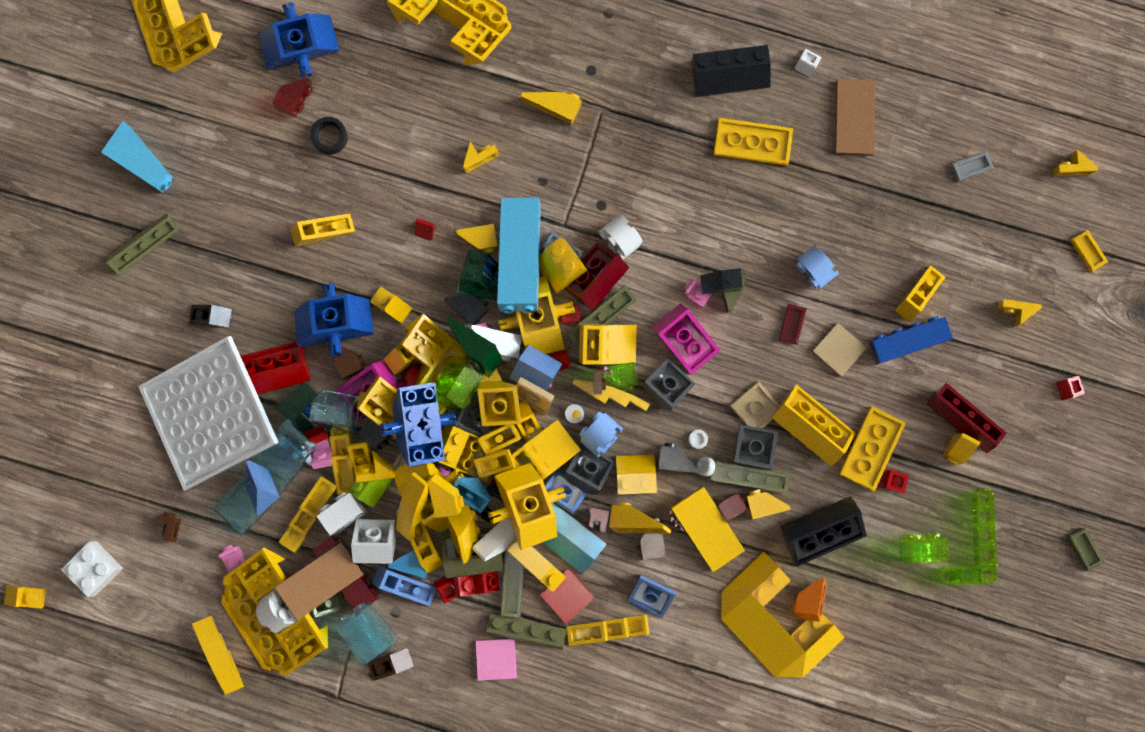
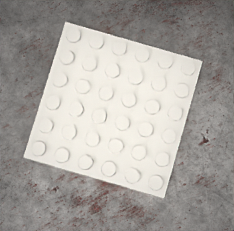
[138,336,279,491]

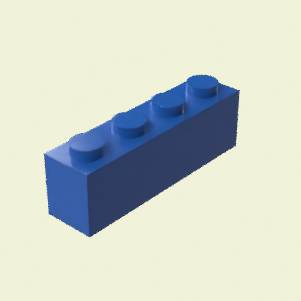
[869,316,953,365]

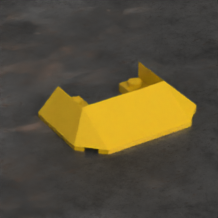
[131,0,222,72]
[387,0,512,65]
[357,314,469,439]
[221,548,328,676]
[721,552,844,678]

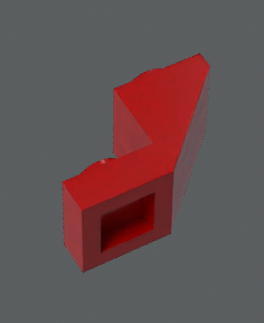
[453,571,500,597]

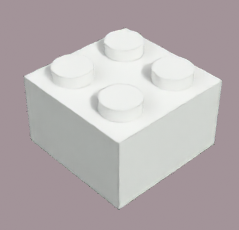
[317,492,367,535]
[351,519,396,564]
[61,541,123,597]

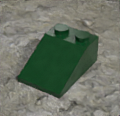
[447,317,503,378]

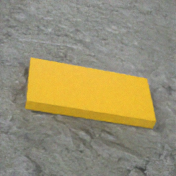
[713,118,793,166]
[838,406,906,492]
[671,486,745,572]

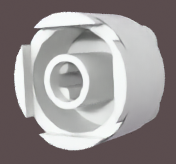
[598,214,643,260]
[256,589,297,633]

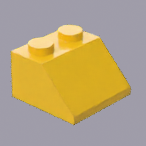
[539,237,588,293]
[477,381,521,426]
[616,455,657,495]
[446,504,480,564]

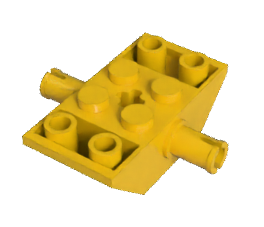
[498,276,575,354]
[394,462,464,533]
[489,463,566,550]

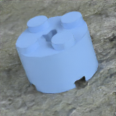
[795,245,839,289]
[579,412,623,457]

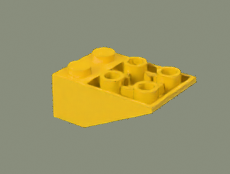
[579,324,637,364]
[511,420,581,480]
[437,425,491,483]

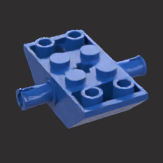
[258,2,340,78]
[294,283,374,357]
[380,382,456,467]

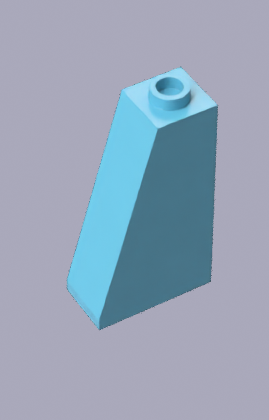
[101,121,173,193]

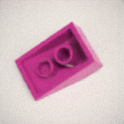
[652,303,720,375]
[333,360,399,425]

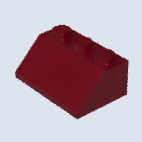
[564,242,630,311]

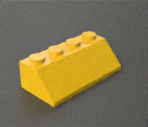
[771,384,856,466]

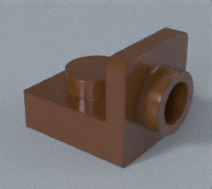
[593,366,613,395]
[156,512,181,542]

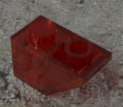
[273,78,313,117]

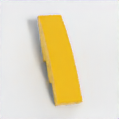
[572,380,650,412]
[328,413,356,495]
[396,472,428,541]
[279,476,337,553]
[566,614,650,646]
[192,615,244,695]

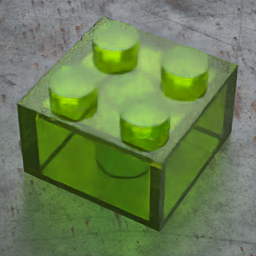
[436,363,483,410]
[899,533,949,564]

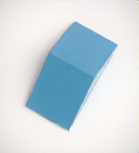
[453,477,492,513]
[388,550,428,579]

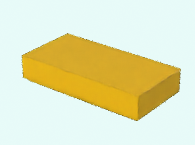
[1070,230,1108,272]

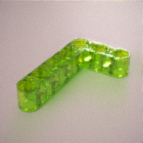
[936,488,998,585]

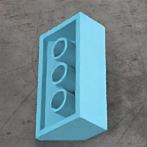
[542,502,606,574]

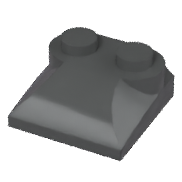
[642,358,695,411]
[453,389,494,437]
[733,424,778,470]
[564,444,616,495]

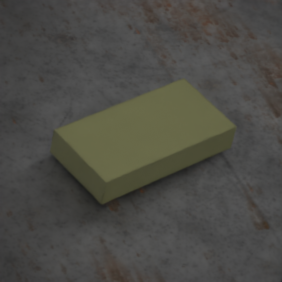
[1067,528,1105,571]

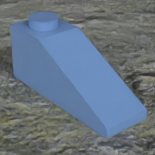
[372,565,436,606]

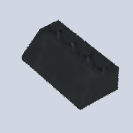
[691,45,771,97]
[780,496,867,567]

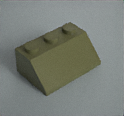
[441,527,504,579]

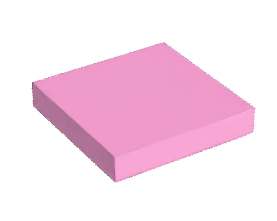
[476,639,517,681]

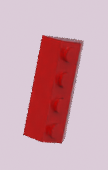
[240,341,310,394]

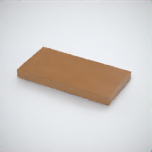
[835,79,875,155]
[275,543,364,621]

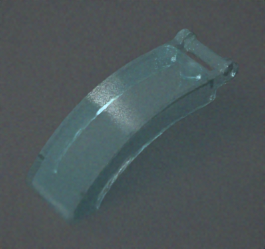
[214,419,317,536]

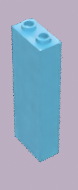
[497,198,541,313]

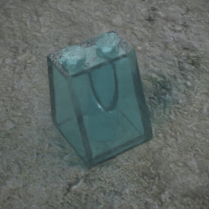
[309,390,359,434]
[335,602,399,666]

